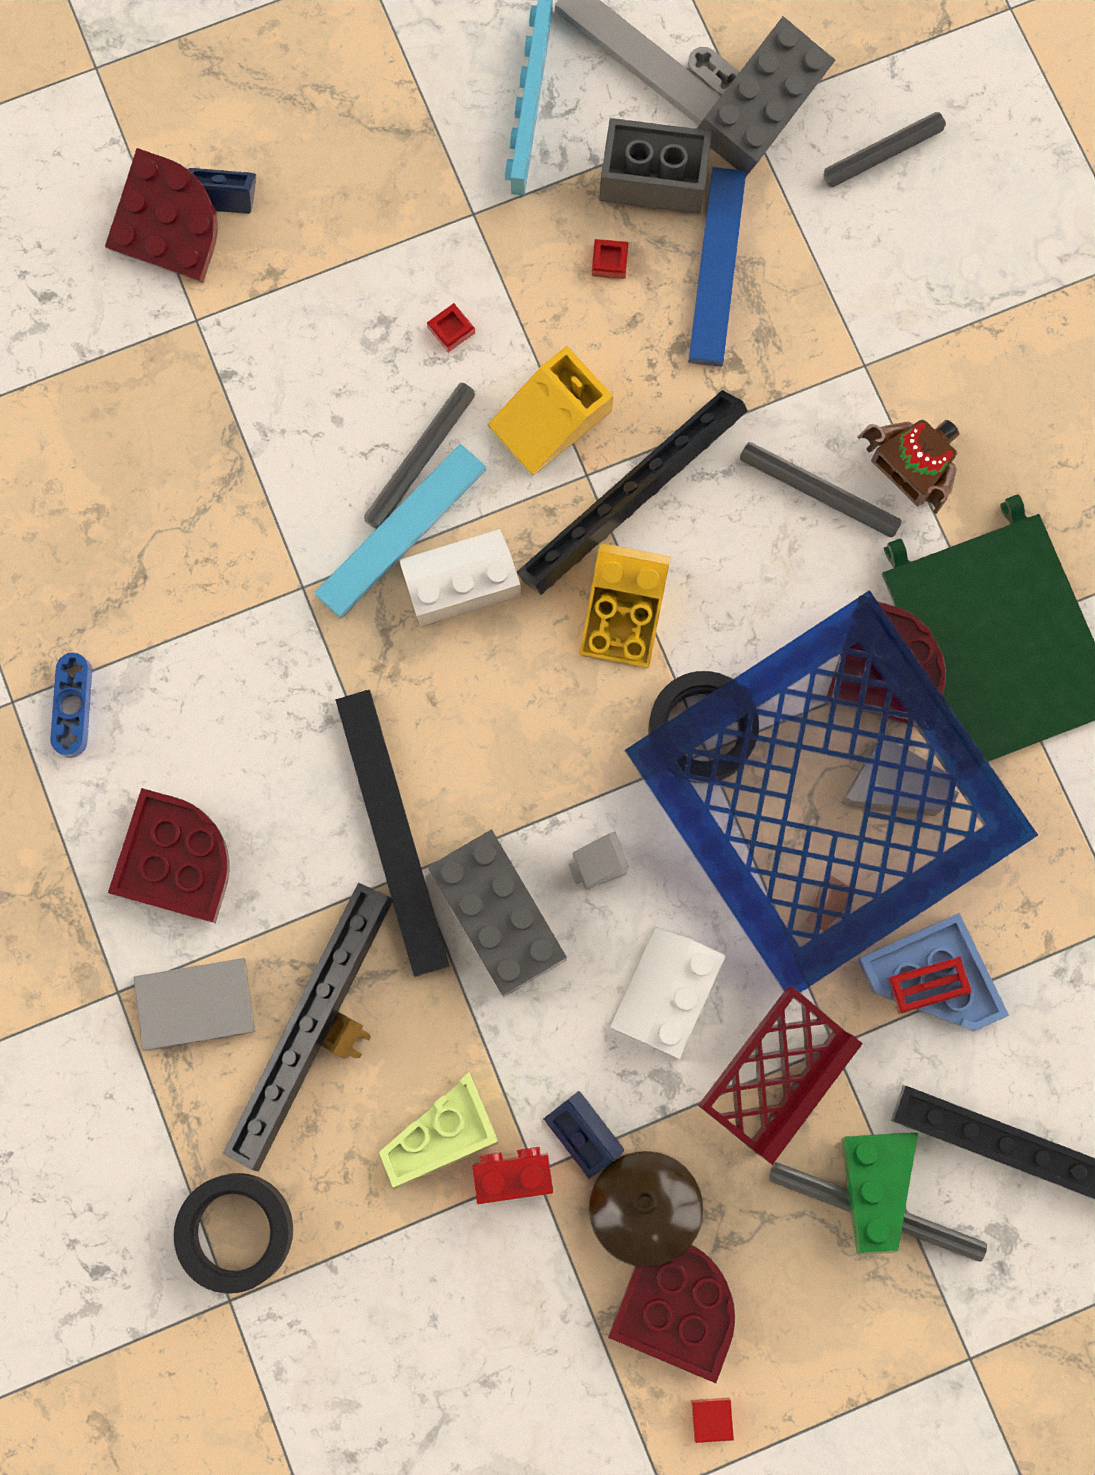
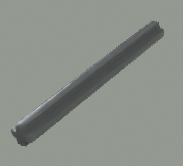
[769,1162,987,1262]

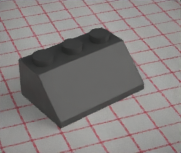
[599,118,712,214]

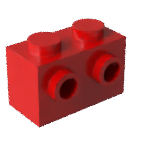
[472,1147,554,1205]

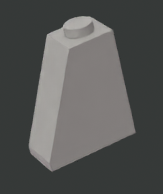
[841,735,960,816]

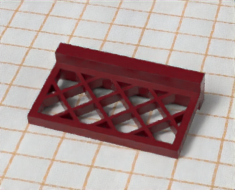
[698,985,863,1165]

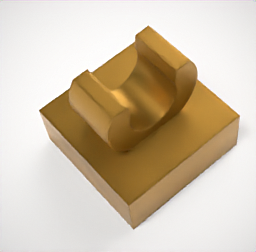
[321,1012,371,1059]

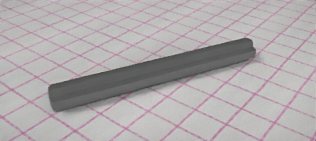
[364,382,475,529]
[740,442,902,537]

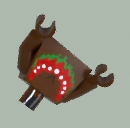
[857,419,960,514]

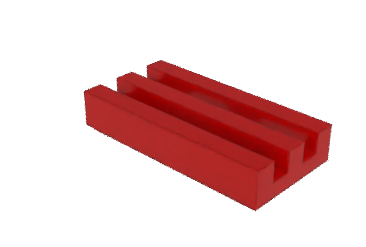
[887,956,972,1014]

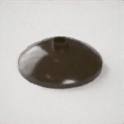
[589,1151,703,1268]

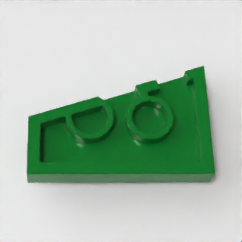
[841,1132,918,1255]

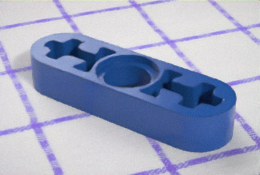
[50,652,92,758]

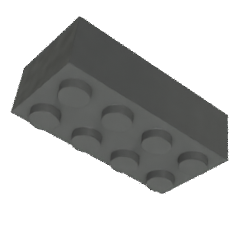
[697,16,836,177]
[428,829,567,998]

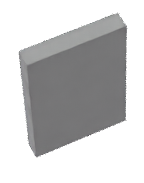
[134,958,255,1051]

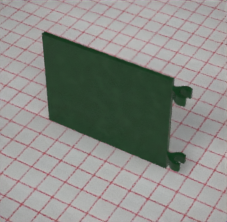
[882,494,1095,771]

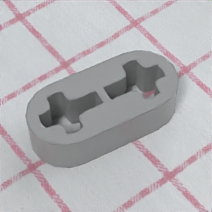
[687,47,739,96]

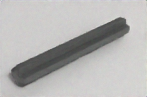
[823,112,946,187]

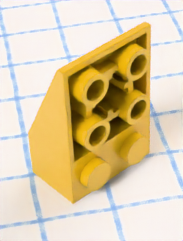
[488,346,613,476]
[579,543,671,668]

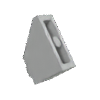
[569,831,629,890]

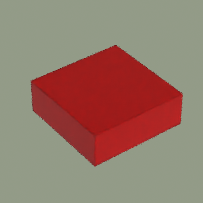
[591,239,629,279]
[427,303,475,353]
[691,1397,734,1443]

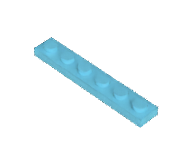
[505,0,553,196]

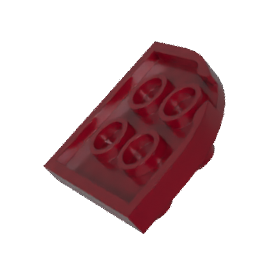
[105,148,218,283]
[826,596,946,732]
[108,788,230,924]
[608,1245,735,1383]

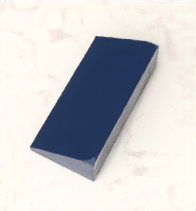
[188,168,256,214]
[543,1091,624,1179]

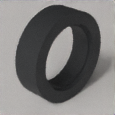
[648,671,759,783]
[173,1173,293,1294]

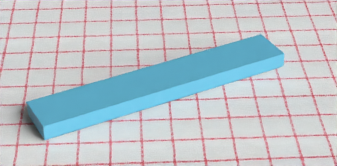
[314,444,486,619]

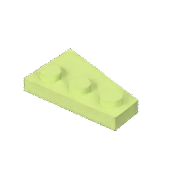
[379,1072,499,1189]

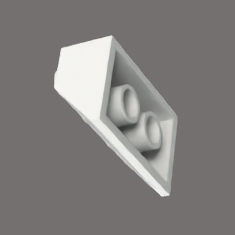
[399,529,521,627]
[609,927,726,1059]

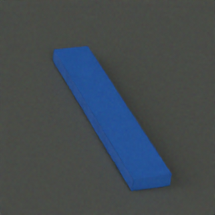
[688,167,746,367]

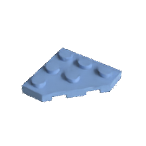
[857,913,1009,1031]

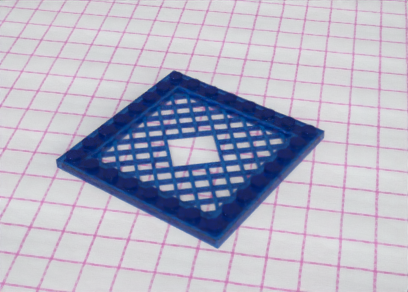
[624,590,1038,993]

